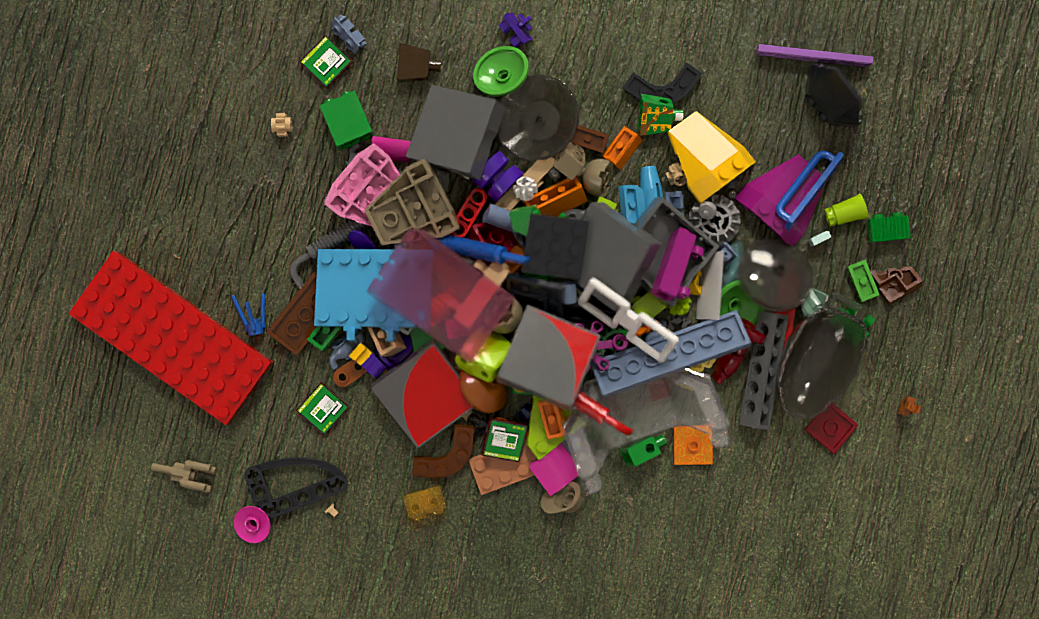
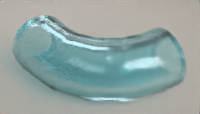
[721,240,746,289]

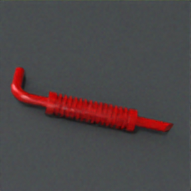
[573,390,634,436]

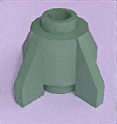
[799,288,832,324]

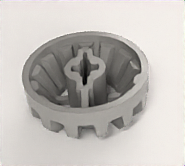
[688,194,741,246]

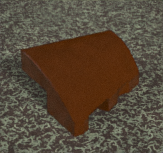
[870,266,923,306]

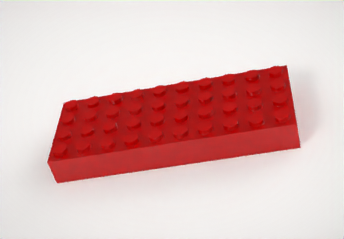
[68,251,274,425]

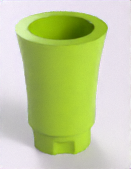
[824,193,869,227]

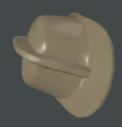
[541,482,585,514]

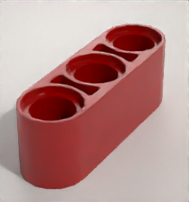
[448,188,487,238]

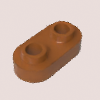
[333,359,367,387]

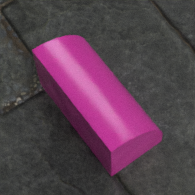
[372,136,411,163]

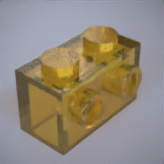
[403,484,447,521]

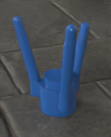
[231,293,266,336]

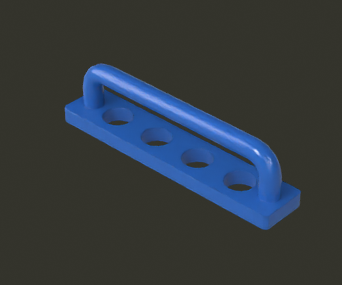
[776,151,845,231]

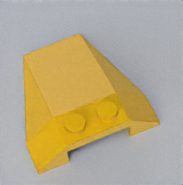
[667,111,756,203]

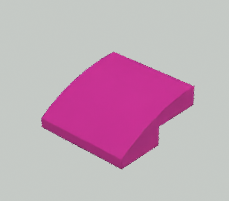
[529,442,582,496]

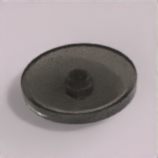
[737,238,813,311]

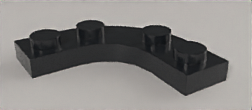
[622,63,702,104]

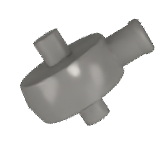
[692,201,717,220]

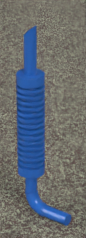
[425,235,532,264]

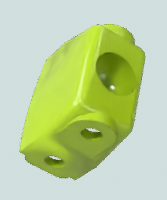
[455,324,511,382]

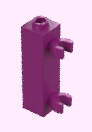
[651,228,704,302]

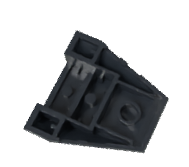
[805,63,863,128]

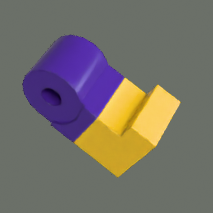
[349,343,387,378]

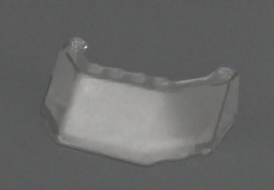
[562,368,733,496]

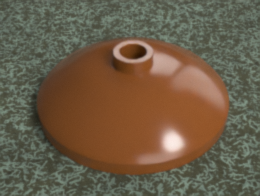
[460,369,509,413]

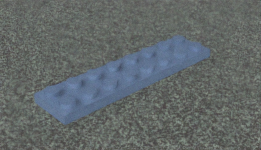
[591,310,751,398]

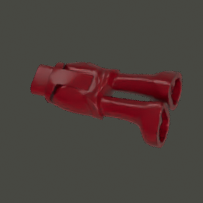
[712,318,767,385]

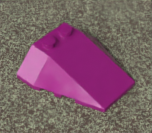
[733,154,826,249]

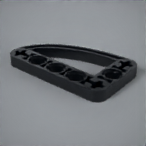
[245,457,348,519]

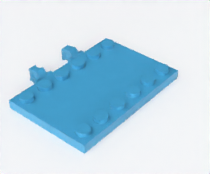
[314,249,434,342]

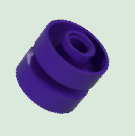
[473,151,524,203]

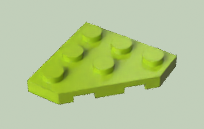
[526,395,584,460]

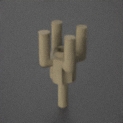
[151,460,217,493]

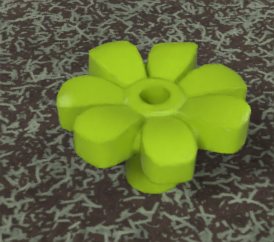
[668,297,691,316]

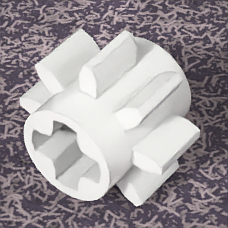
[513,177,538,201]

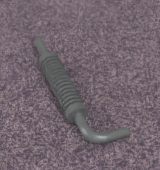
[290,219,370,289]

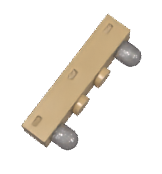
[495,151,562,211]

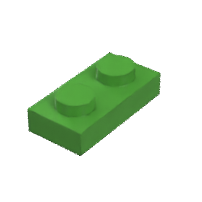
[846,259,880,302]

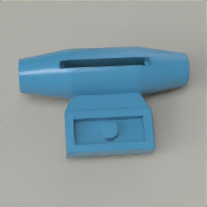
[618,166,663,225]

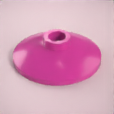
[234,506,271,543]

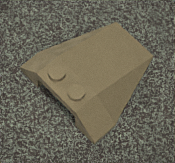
[364,158,459,245]

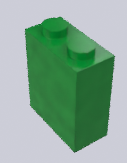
[319,90,375,151]

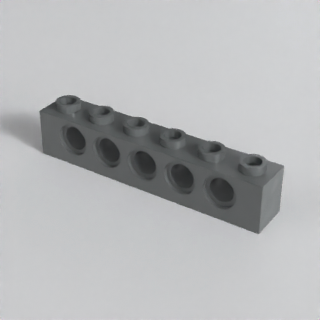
[739,311,789,430]

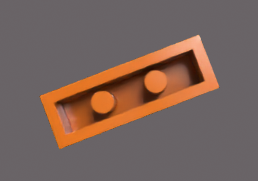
[524,176,588,216]

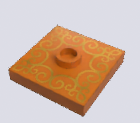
[673,426,713,465]

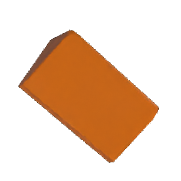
[602,126,642,170]
[538,400,569,439]

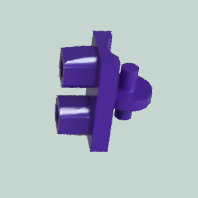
[499,12,533,48]

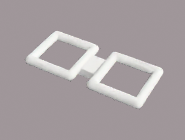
[578,278,679,363]

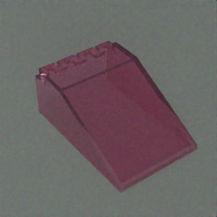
[367,227,514,363]

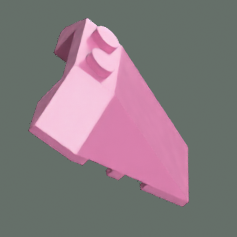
[324,143,400,227]

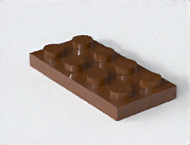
[266,272,317,355]

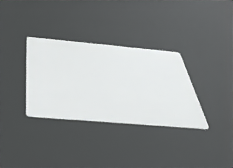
[696,251,724,320]

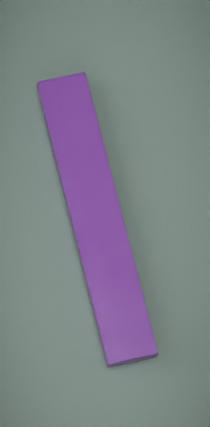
[755,44,874,67]

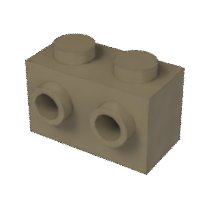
[553,140,586,181]

